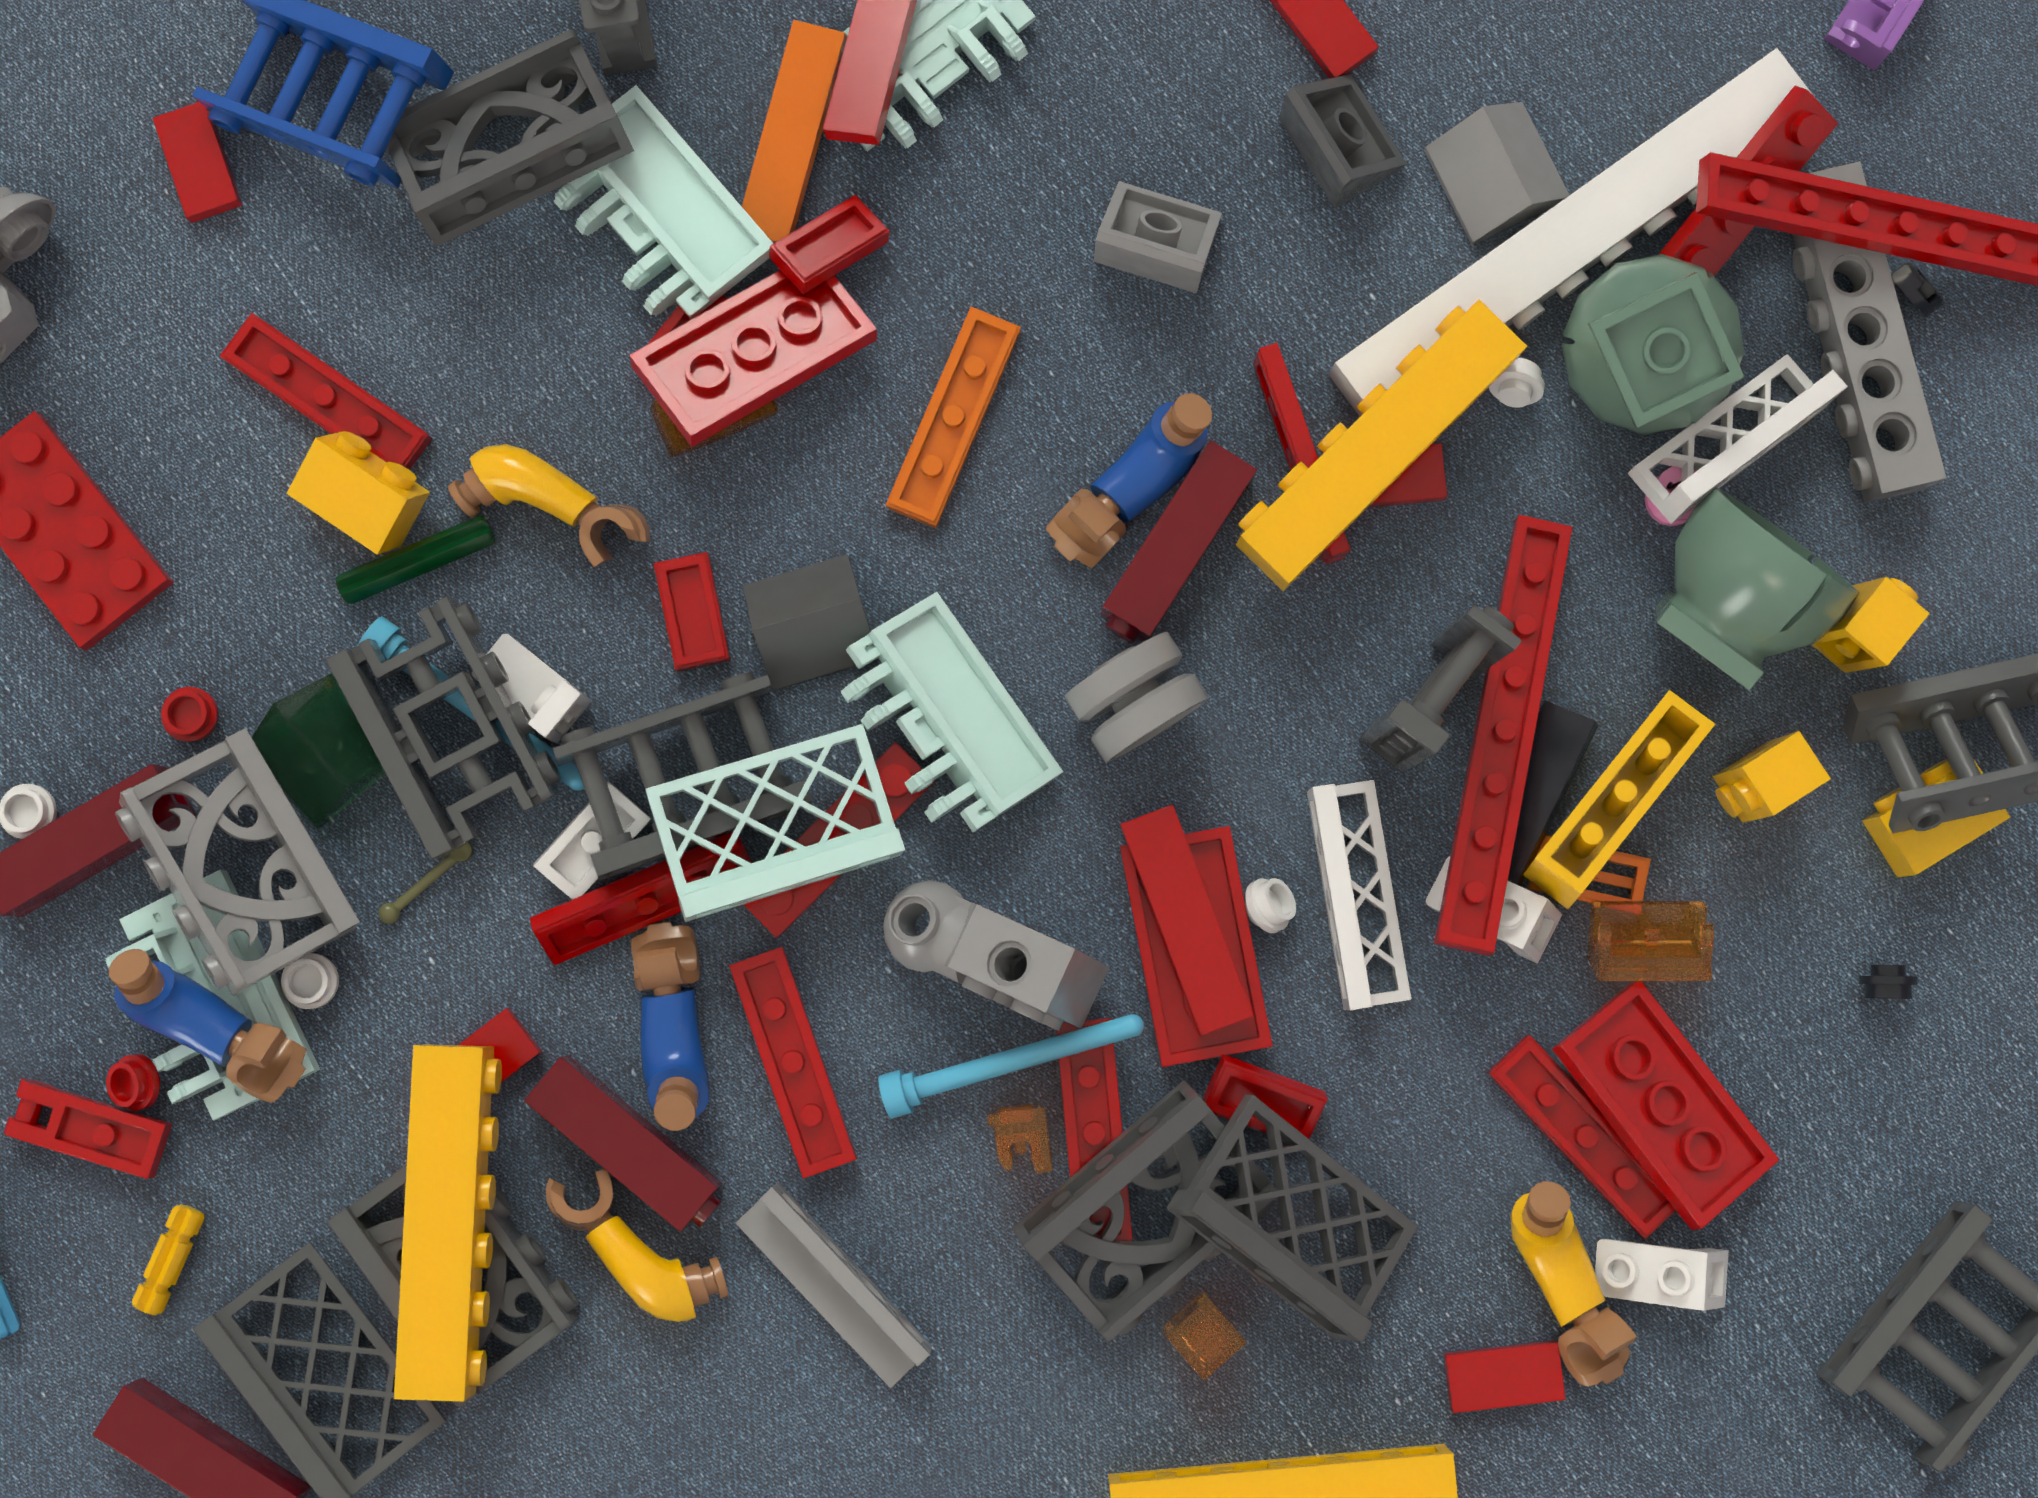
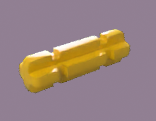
[132,1204,204,1315]

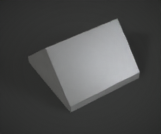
[1424,102,1570,245]
[1094,181,1222,293]

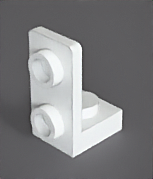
[472,634,592,744]
[1426,856,1562,964]
[1595,1239,1729,1311]

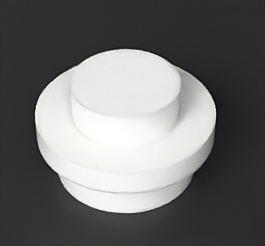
[1489,358,1545,408]
[0,784,57,839]
[1245,878,1296,933]
[281,953,339,1009]

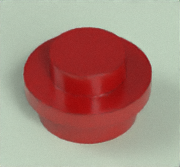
[161,687,219,742]
[106,1054,160,1111]

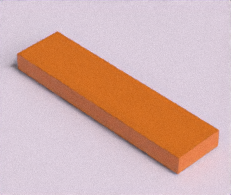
[742,19,848,243]
[885,306,1021,529]

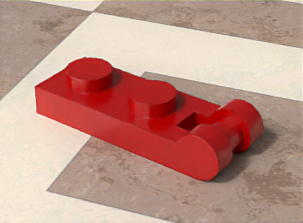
[3,1078,172,1179]

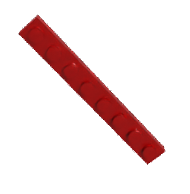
[1696,152,2038,286]
[1434,514,1573,956]

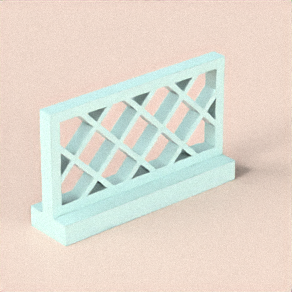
[645,724,905,922]

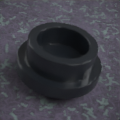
[1859,965,1918,999]

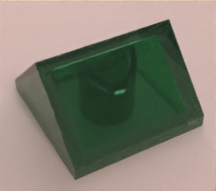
[251,673,385,829]

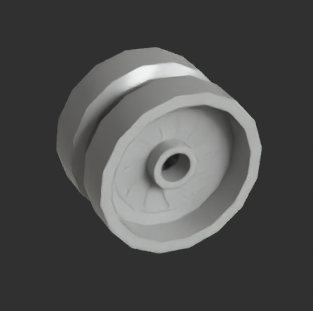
[1064,631,1210,764]

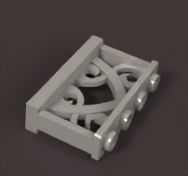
[115,728,360,996]

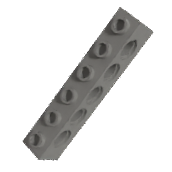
[1792,161,1947,504]

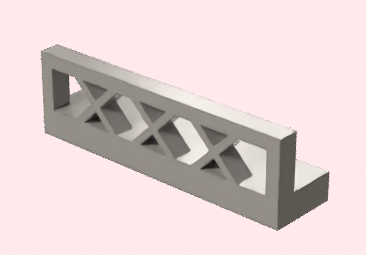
[736,1182,932,1389]

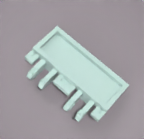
[844,0,1036,152]
[554,85,774,320]
[841,592,1063,833]
[105,870,320,1121]

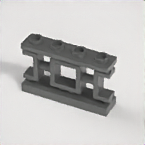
[325,596,561,859]

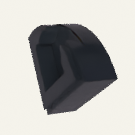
[1891,262,1943,317]

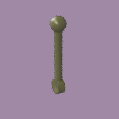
[378,842,474,924]

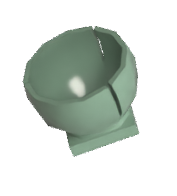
[1562,254,1745,436]
[1655,487,1860,690]

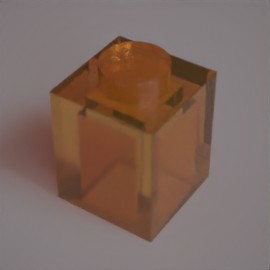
[1162,1291,1247,1381]

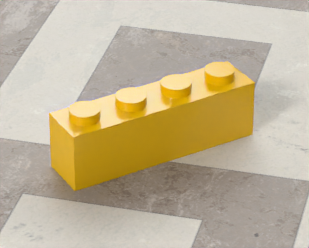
[1523,690,1715,909]

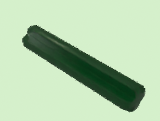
[335,516,495,604]

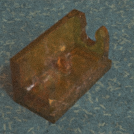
[1587,901,1714,981]
[987,1103,1053,1173]

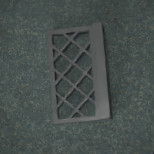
[1166,1095,1418,1343]
[193,1242,447,1498]

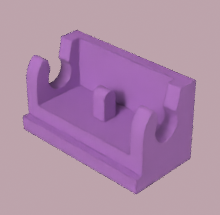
[1824,0,1924,70]

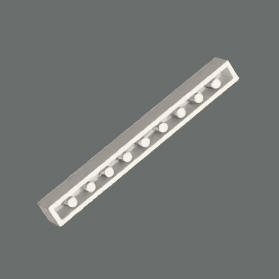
[1329,48,1814,417]

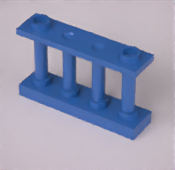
[192,0,454,188]

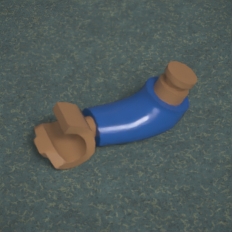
[1046,393,1212,569]
[631,922,709,1131]
[109,949,307,1103]

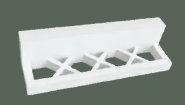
[1628,354,1848,524]
[1307,780,1411,1010]

